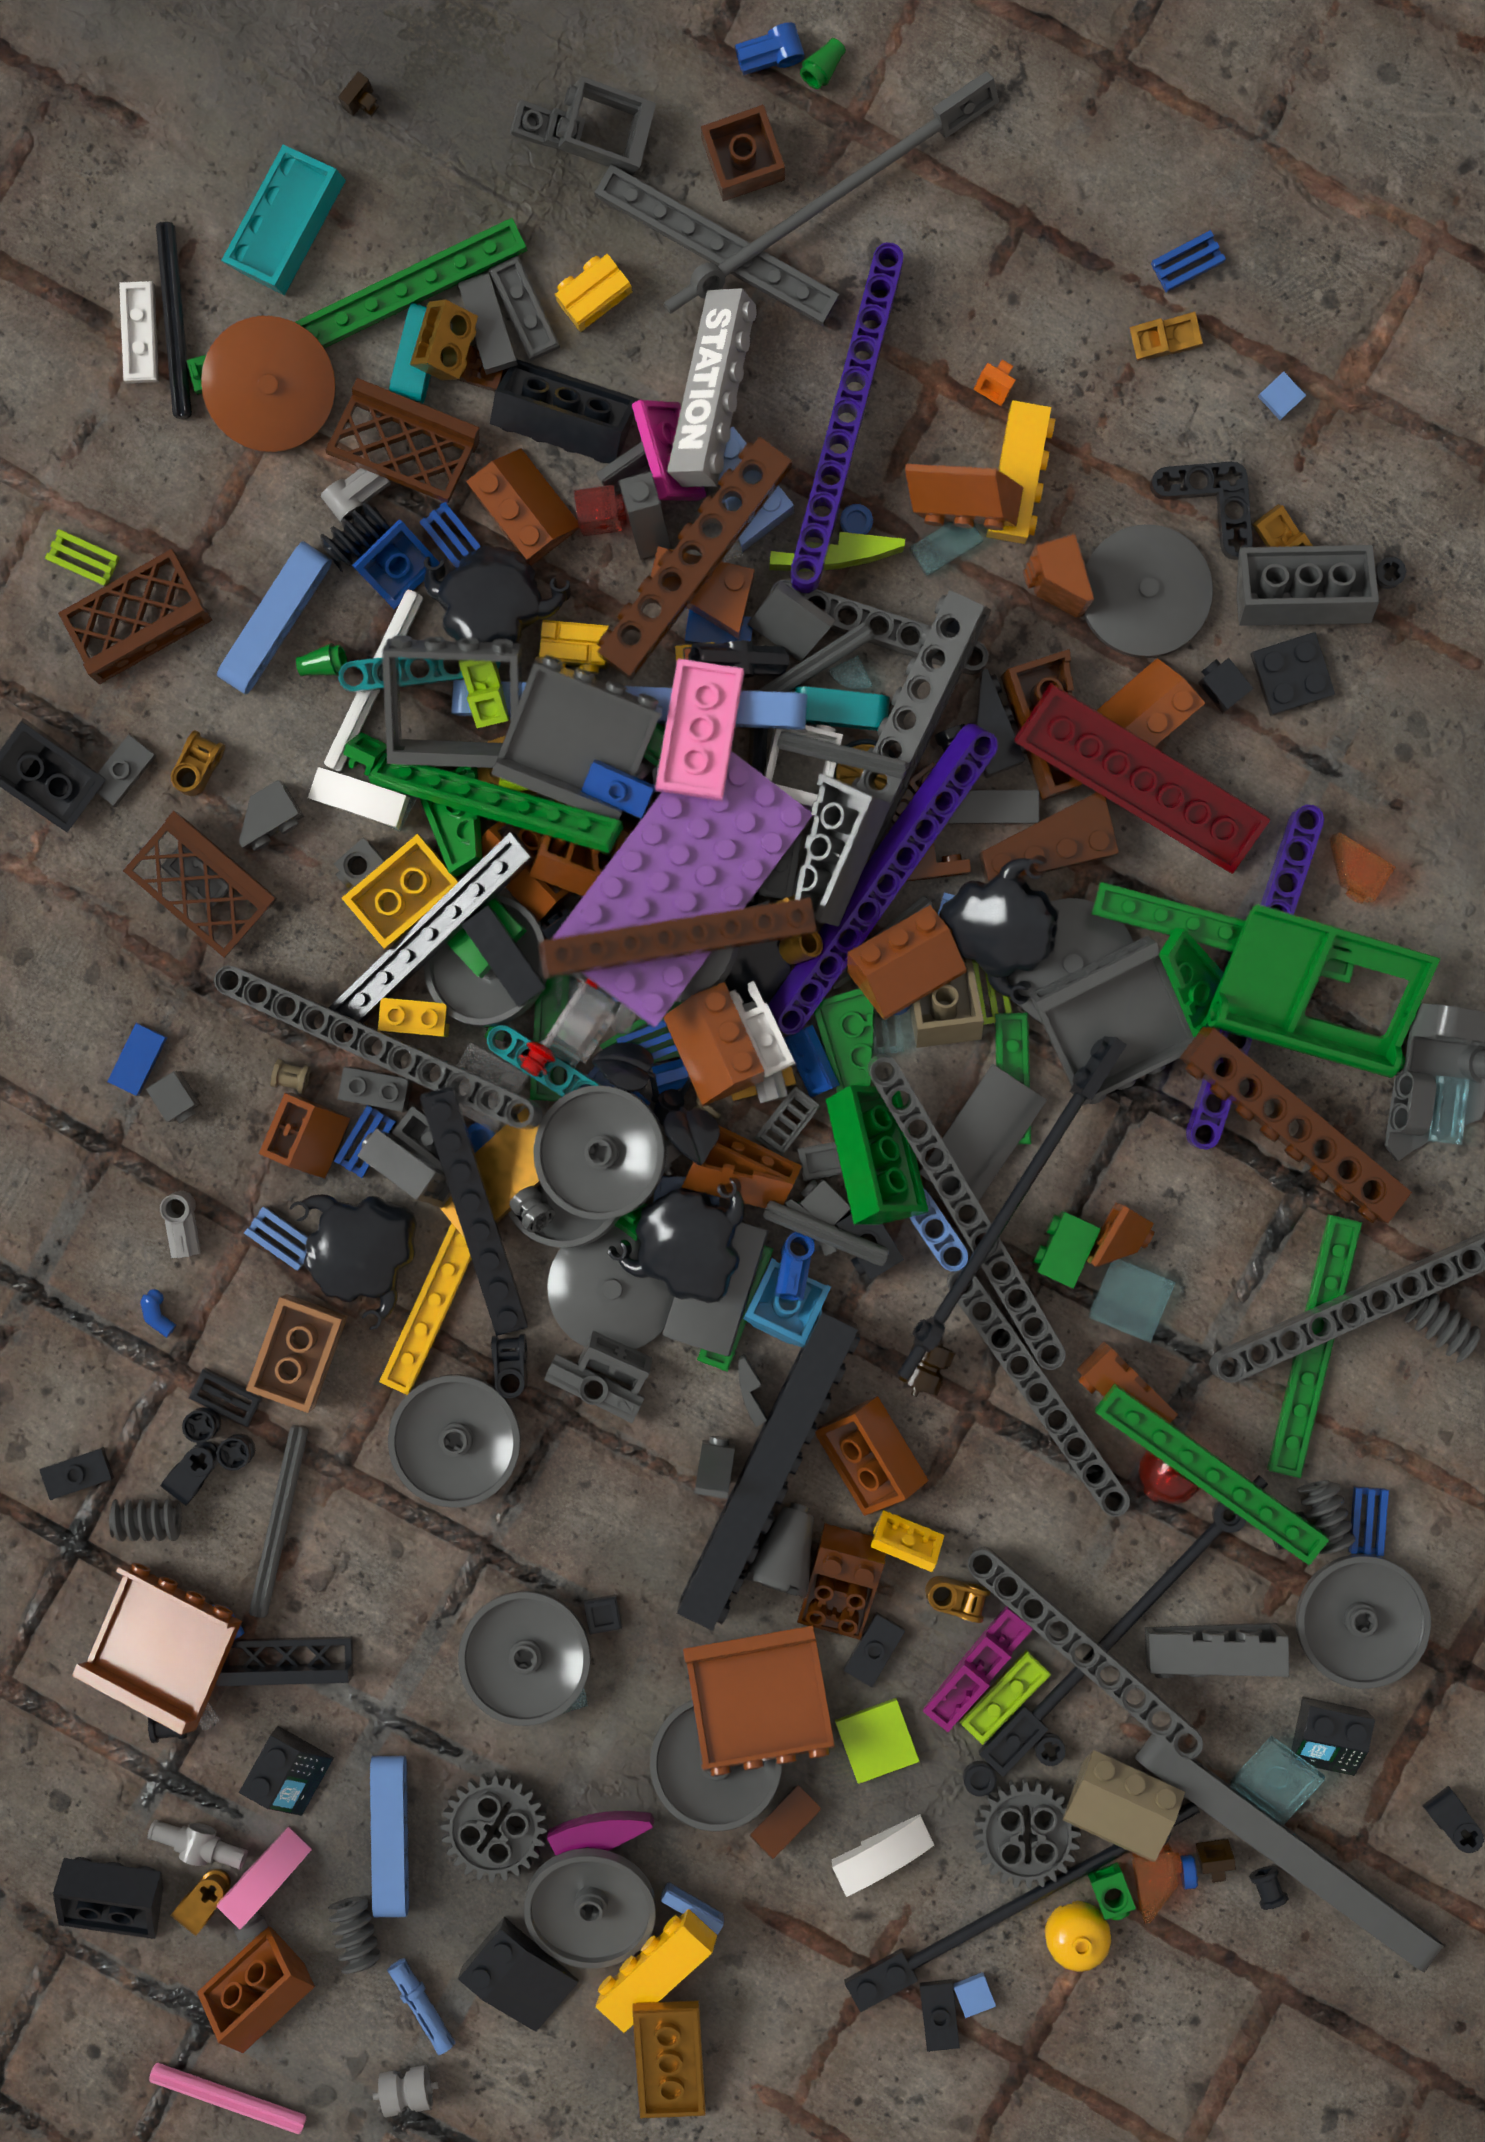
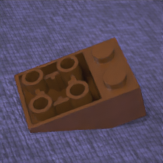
[797,1523,886,1640]

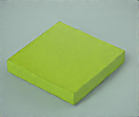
[835,1697,920,1784]

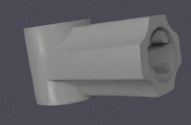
[321,459,391,523]
[160,1191,201,1258]

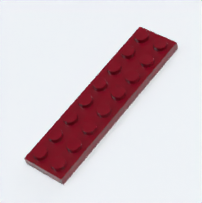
[1014,683,1271,874]

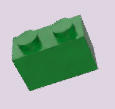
[1032,1210,1101,1289]

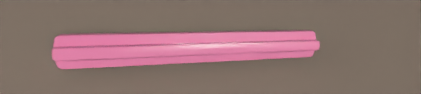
[149,2063,306,2134]

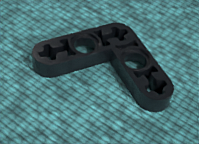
[1150,461,1253,560]

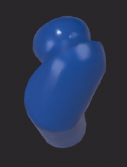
[140,1289,177,1338]

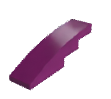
[923,1606,1033,1732]

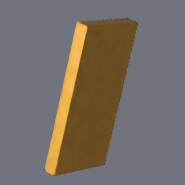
[440,1107,541,1238]
[632,2001,706,2118]

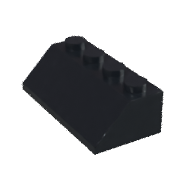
[490,359,639,464]

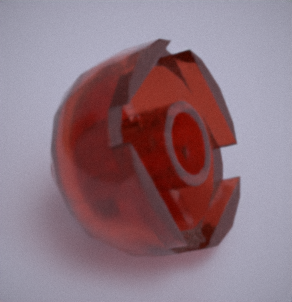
[1138,1449,1201,1504]

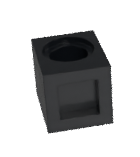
[1198,658,1254,714]

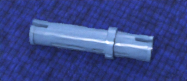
[387,1958,456,2055]

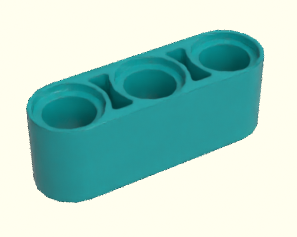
[389,303,431,404]
[795,686,890,731]

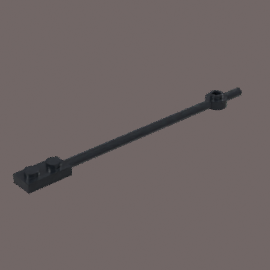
[897,1036,1127,1381]
[978,1475,1268,1777]
[844,1802,1200,2012]

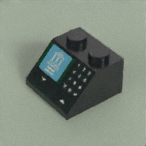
[1289,1697,1375,1776]
[238,1726,334,1816]

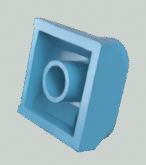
[743,1258,831,1347]

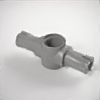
[147,1819,248,1870]

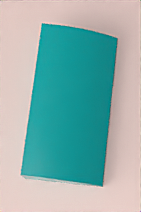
[221,145,346,296]

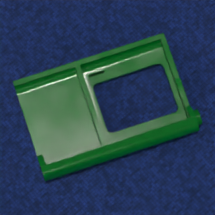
[1207,904,1441,1078]

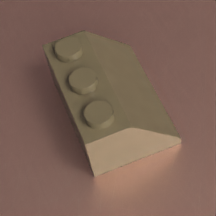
[1062,1750,1185,1862]

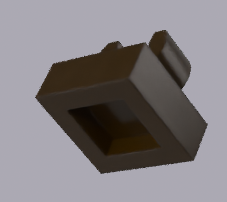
[338,71,379,117]
[1196,1839,1236,1883]

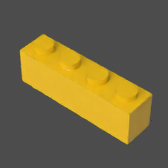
[986,400,1055,544]
[595,1909,717,2033]

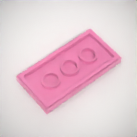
[656,659,744,801]

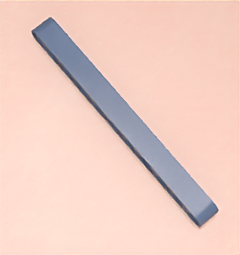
[451,680,807,730]

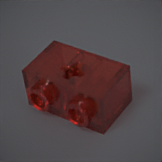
[574,485,627,536]

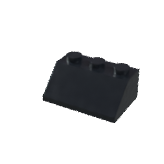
[53,1857,163,1939]

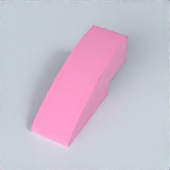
[216,1826,312,1930]

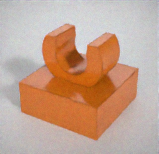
[973,359,1016,406]

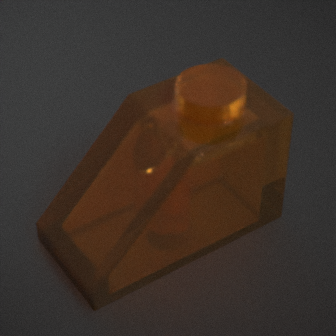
[1329,832,1396,904]
[1130,1843,1182,1923]

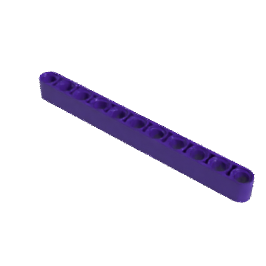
[790,242,903,593]
[768,724,998,1035]
[1186,805,1324,1149]

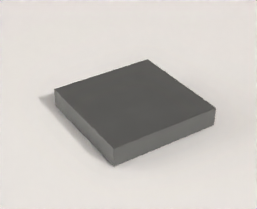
[747,581,835,662]

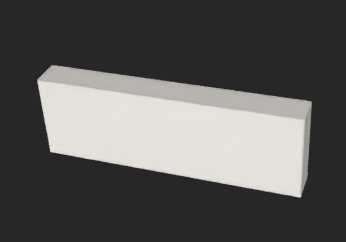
[119,281,159,384]

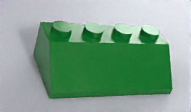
[825,1085,929,1225]

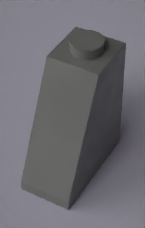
[619,472,671,560]

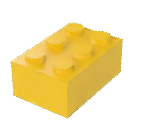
[342,834,459,950]

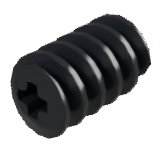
[320,502,390,572]

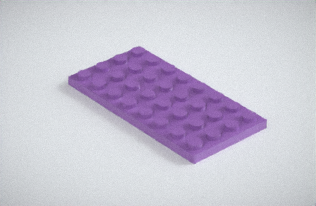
[552,751,813,1028]

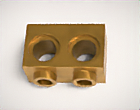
[410,300,478,380]

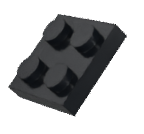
[1250,632,1335,716]

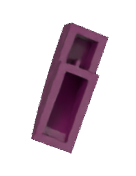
[547,1811,654,1856]

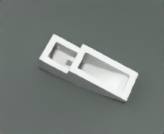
[308,767,410,829]
[832,1814,934,1897]

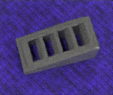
[755,1086,821,1156]

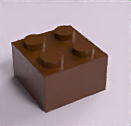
[701,104,785,202]

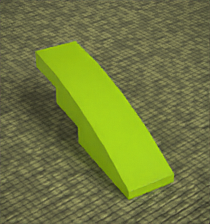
[769,532,905,572]

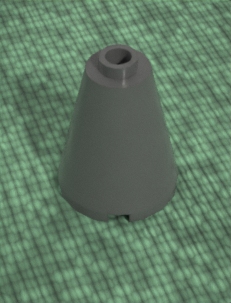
[745,1502,814,1599]

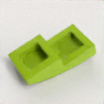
[459,660,509,728]

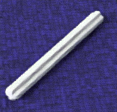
[324,590,423,771]

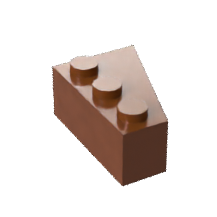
[651,546,755,639]
[529,799,601,896]
[681,1126,802,1209]
[1076,1342,1178,1423]

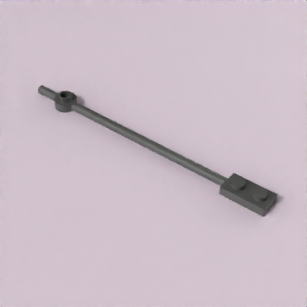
[663,71,999,314]

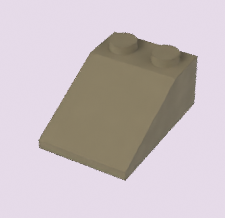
[910,958,984,1048]

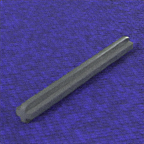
[249,1425,308,1618]

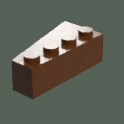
[1000,649,1082,801]
[979,792,1119,883]

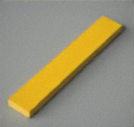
[379,1223,472,1395]

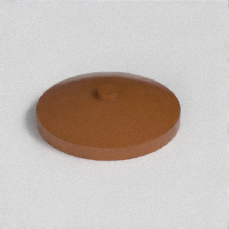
[201,316,335,452]

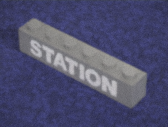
[667,288,757,487]

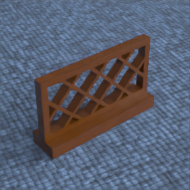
[326,378,480,503]
[58,549,213,685]
[123,811,278,958]

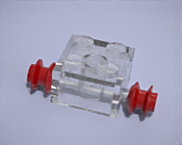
[518,978,617,1077]

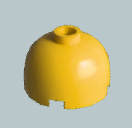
[1044,1901,1111,1972]

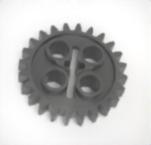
[440,1772,548,1883]
[973,1778,1081,1889]

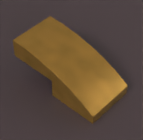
[1129,312,1204,361]
[1252,504,1313,547]

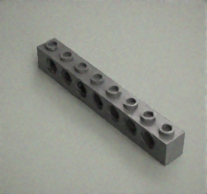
[851,590,992,851]

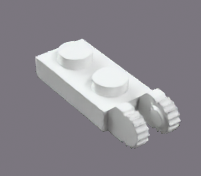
[729,981,796,1078]

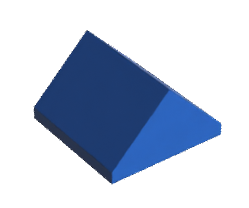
[352,519,440,609]

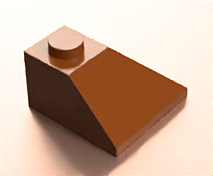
[1087,1202,1155,1267]

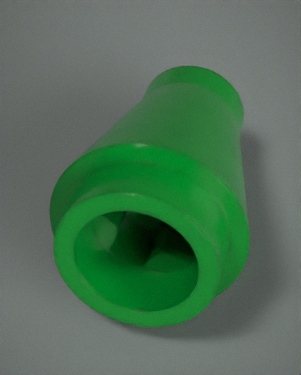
[800,38,846,89]
[296,643,347,676]

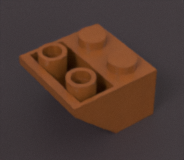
[258,1092,352,1179]

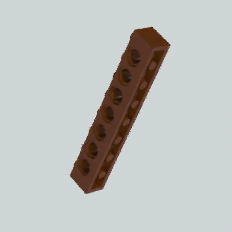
[597,436,792,681]
[538,898,816,979]
[1180,1027,1412,1224]

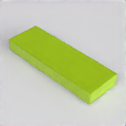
[959,1649,1051,1745]

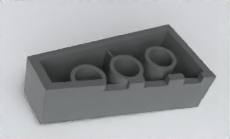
[1145,1623,1290,1678]

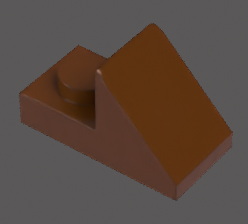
[906,842,971,882]

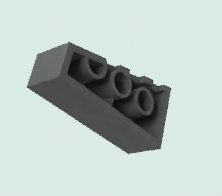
[795,773,891,927]

